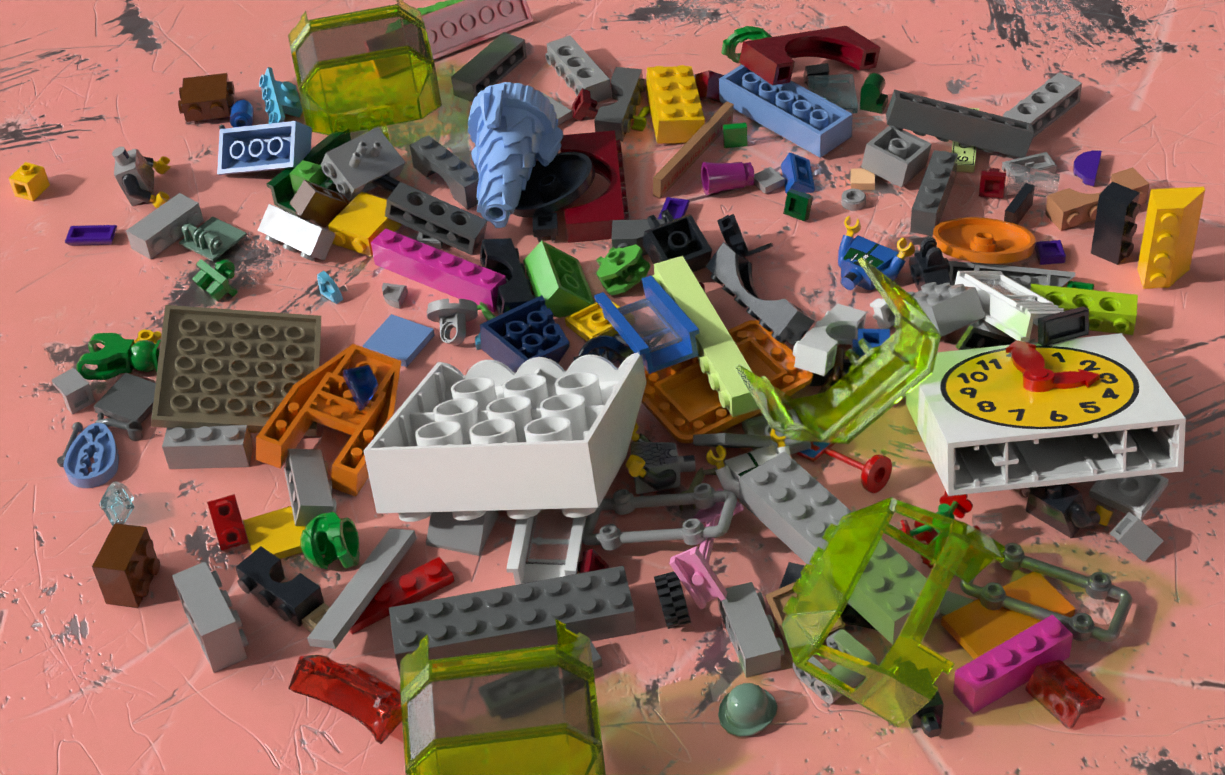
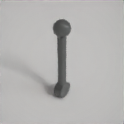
[57,422,83,467]

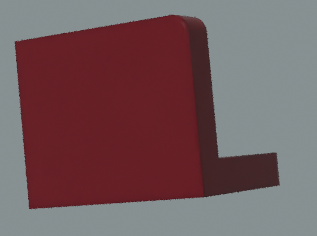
[695,70,724,102]

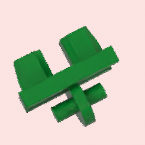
[192,259,238,301]

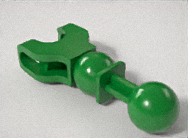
[76,333,161,380]

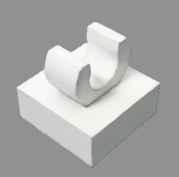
[870,293,899,329]

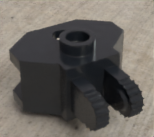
[909,236,951,291]

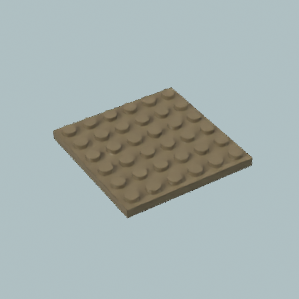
[151,305,321,436]

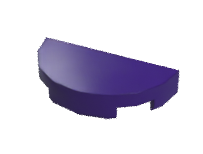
[1073,150,1102,186]

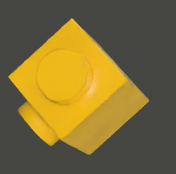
[9,162,50,201]

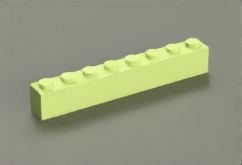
[652,256,763,417]

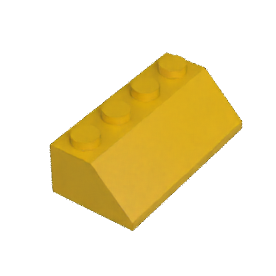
[1137,187,1205,289]

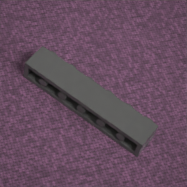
[886,89,1034,159]

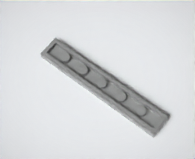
[307,528,417,649]

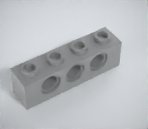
[545,36,611,102]
[1003,73,1082,139]

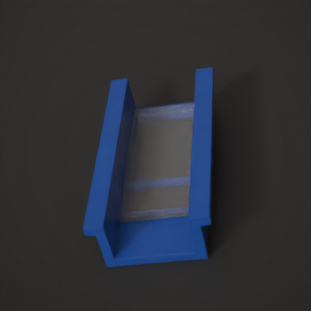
[594,275,700,374]

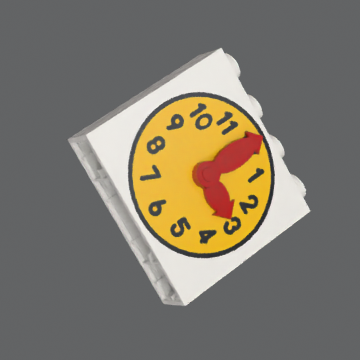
[905,333,1186,496]

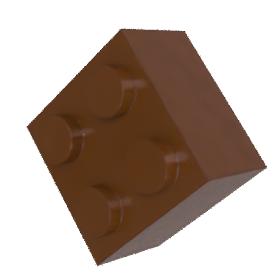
[92,523,160,608]

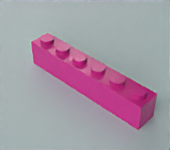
[371,229,506,313]

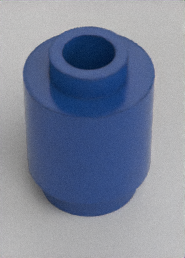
[230,100,254,128]

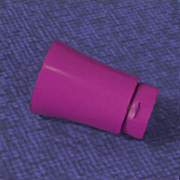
[701,162,755,195]

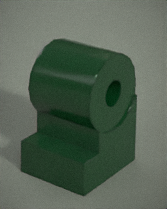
[860,73,888,114]

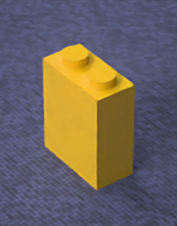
[328,192,402,257]

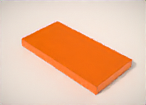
[941,571,1076,659]

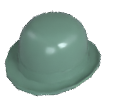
[718,683,778,737]

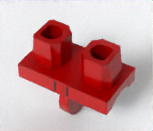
[207,494,249,551]

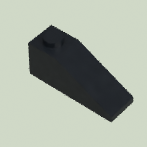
[955,319,1016,350]

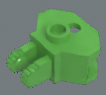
[596,244,651,296]

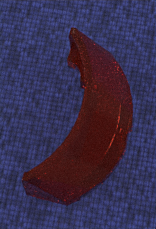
[288,655,410,744]

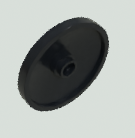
[513,152,595,217]

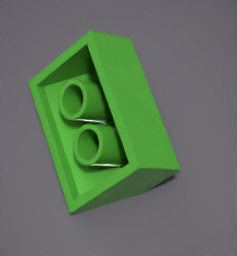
[523,240,595,318]

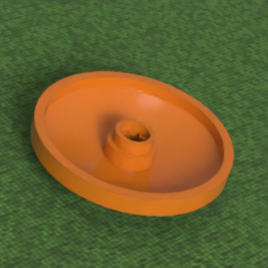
[932,217,1035,264]

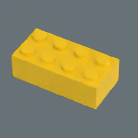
[645,65,705,144]

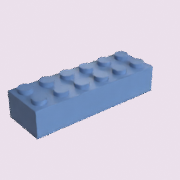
[719,65,853,158]

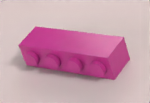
[953,614,1073,714]

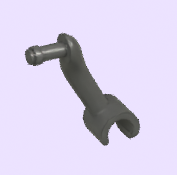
[95,412,143,441]

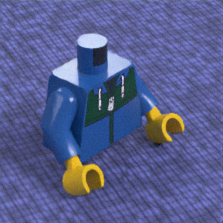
[838,216,915,291]

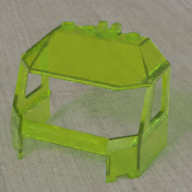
[736,257,941,444]
[781,497,1005,727]

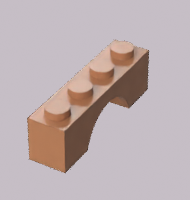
[1045,167,1149,231]

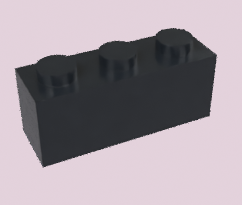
[1091,182,1141,265]

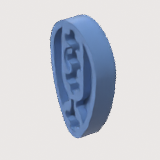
[64,423,119,488]

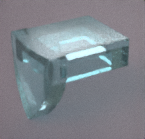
[99,481,134,526]

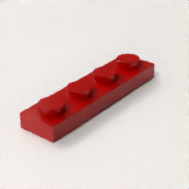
[349,556,455,634]

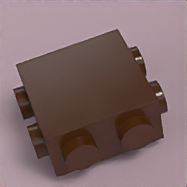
[178,73,235,122]

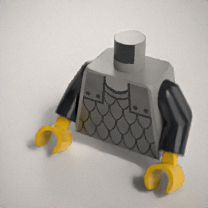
[112,147,171,208]
[626,422,696,494]

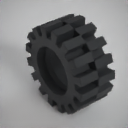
[654,571,691,629]

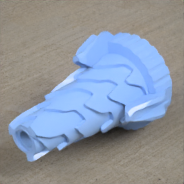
[468,82,563,228]

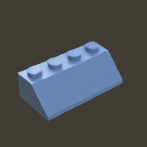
[217,121,312,175]

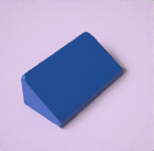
[781,152,815,193]

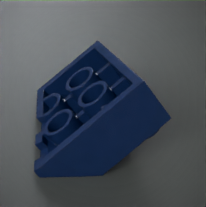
[480,295,570,373]

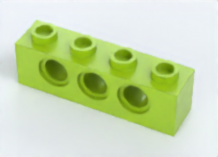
[1030,284,1138,335]

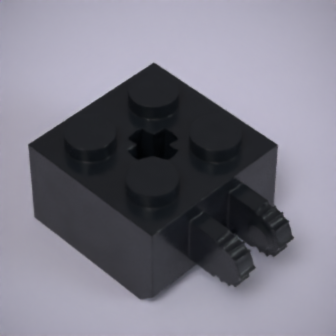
[642,209,712,272]

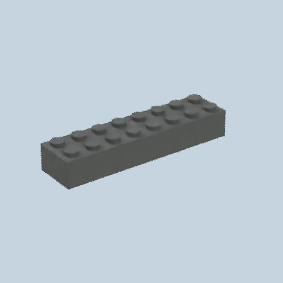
[389,566,636,676]

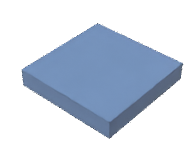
[363,314,435,367]

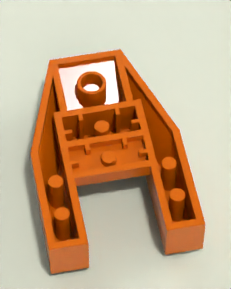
[256,344,401,497]

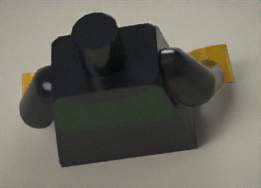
[1022,484,1113,538]

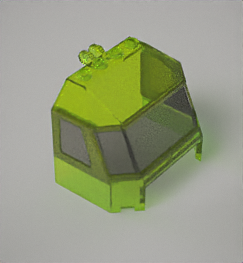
[288,0,442,142]
[400,619,606,775]

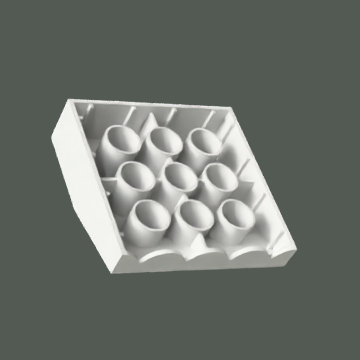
[364,353,646,522]

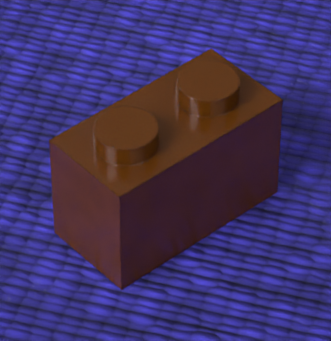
[290,180,349,228]

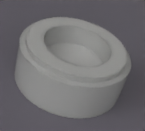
[841,189,866,211]

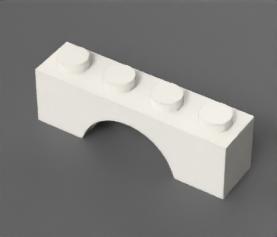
[793,304,867,376]

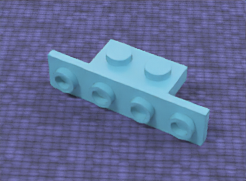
[259,67,303,124]

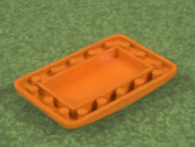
[641,320,813,443]

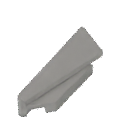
[949,261,1076,289]

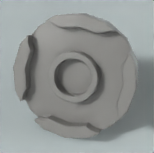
[427,299,478,346]

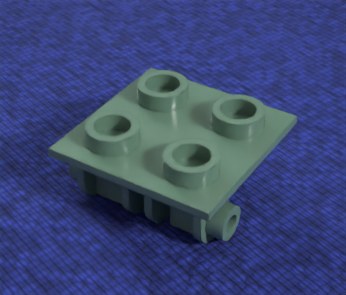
[179,217,247,261]

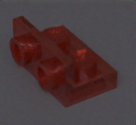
[1025,659,1105,729]

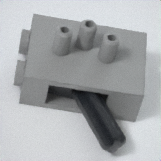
[321,127,406,201]

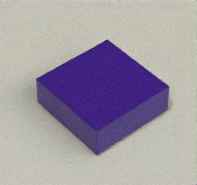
[1035,240,1066,265]

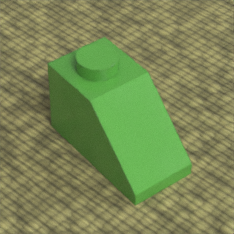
[290,160,329,196]

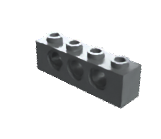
[385,182,487,255]

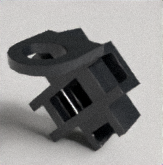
[717,214,773,257]

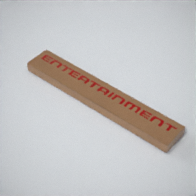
[653,102,734,198]

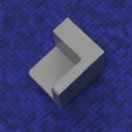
[52,368,95,415]
[1109,512,1164,561]

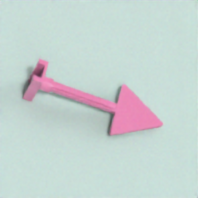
[669,488,744,610]

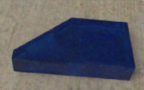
[343,365,378,411]

